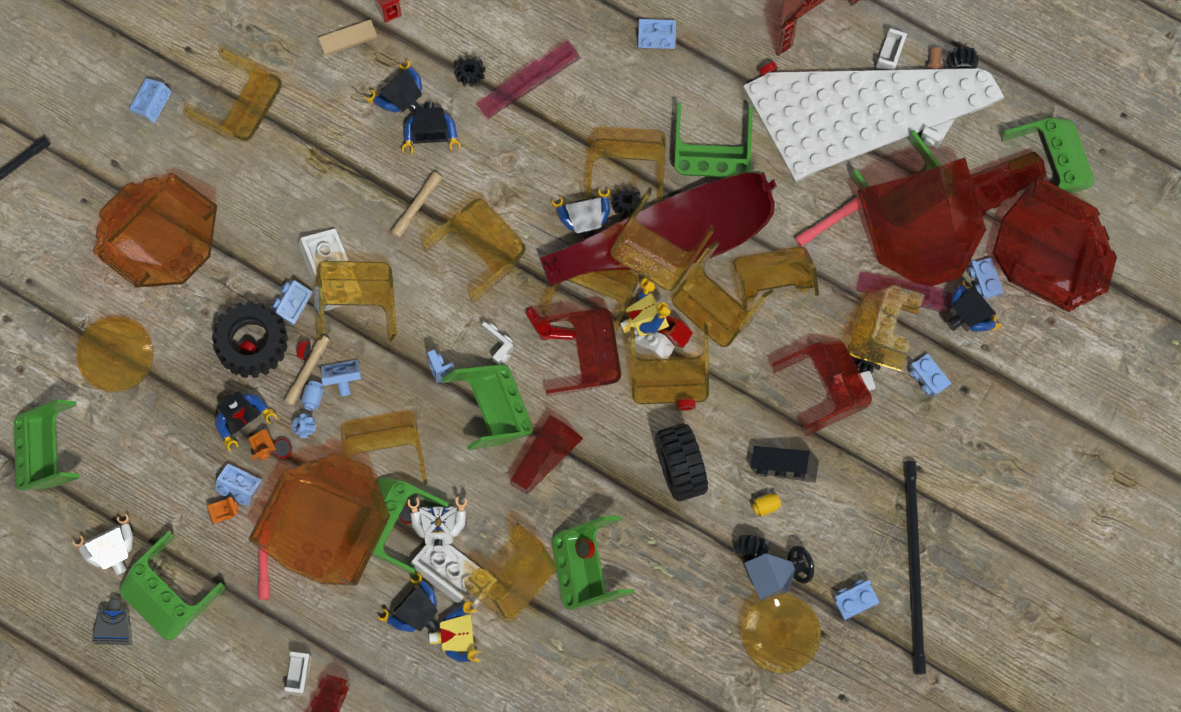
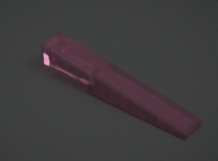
[477,40,581,119]
[857,272,953,315]

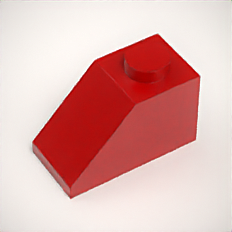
[375,0,402,23]
[657,316,693,348]

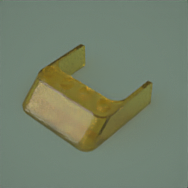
[183,48,282,142]
[587,127,666,201]
[611,187,714,291]
[422,199,526,304]
[672,241,774,347]
[314,261,397,341]
[542,270,639,344]
[630,324,709,404]
[340,411,428,497]

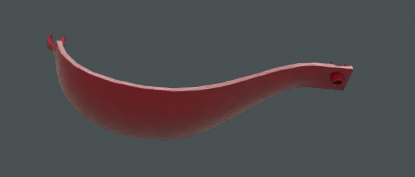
[540,171,777,286]

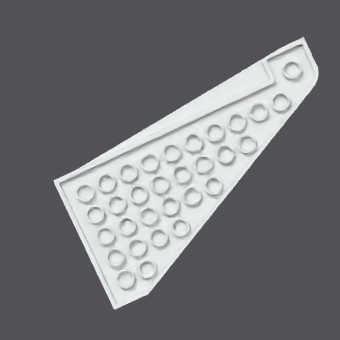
[743,69,1004,183]

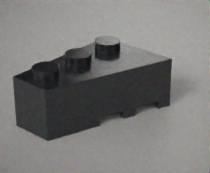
[750,446,819,483]

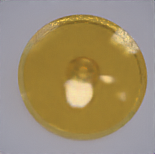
[76,317,154,393]
[742,594,821,674]

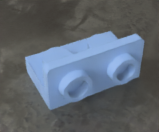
[638,19,676,49]
[129,78,171,123]
[968,258,1004,300]
[271,280,313,325]
[427,350,454,383]
[909,354,951,398]
[215,464,262,507]
[833,579,880,621]

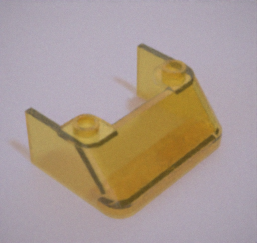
[732,247,819,309]

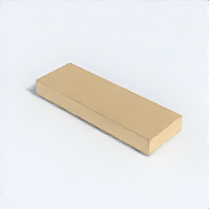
[319,19,378,56]

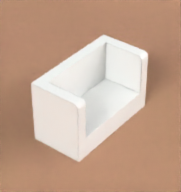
[876,28,907,70]
[284,652,312,696]

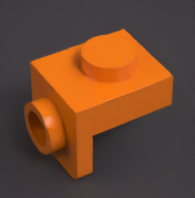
[248,429,276,461]
[206,496,239,525]

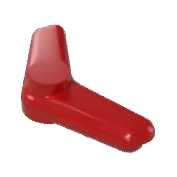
[525,307,577,340]

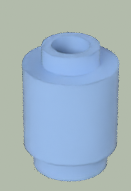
[300,381,324,411]

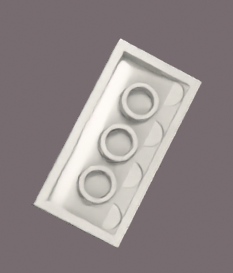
[298,228,362,311]
[410,544,497,614]

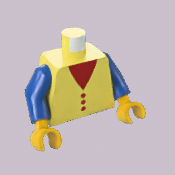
[620,278,670,337]
[429,601,481,663]

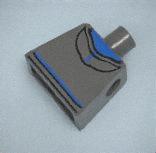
[92,599,133,645]

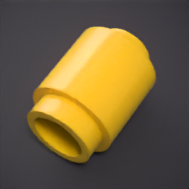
[751,493,782,517]

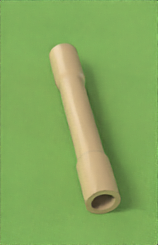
[391,172,442,239]
[284,335,330,407]

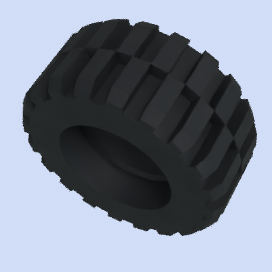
[212,301,288,378]
[655,423,708,502]

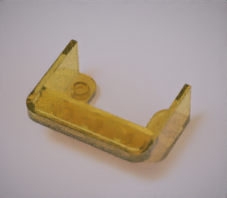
[848,285,925,371]
[465,523,556,622]

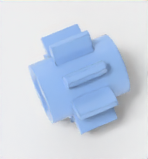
[292,414,316,438]

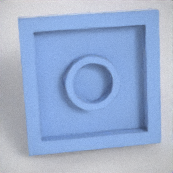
[321,359,361,396]

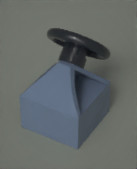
[745,545,814,602]

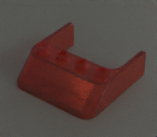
[535,308,621,396]
[772,340,872,436]

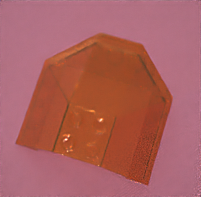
[93,173,217,288]
[248,452,390,586]

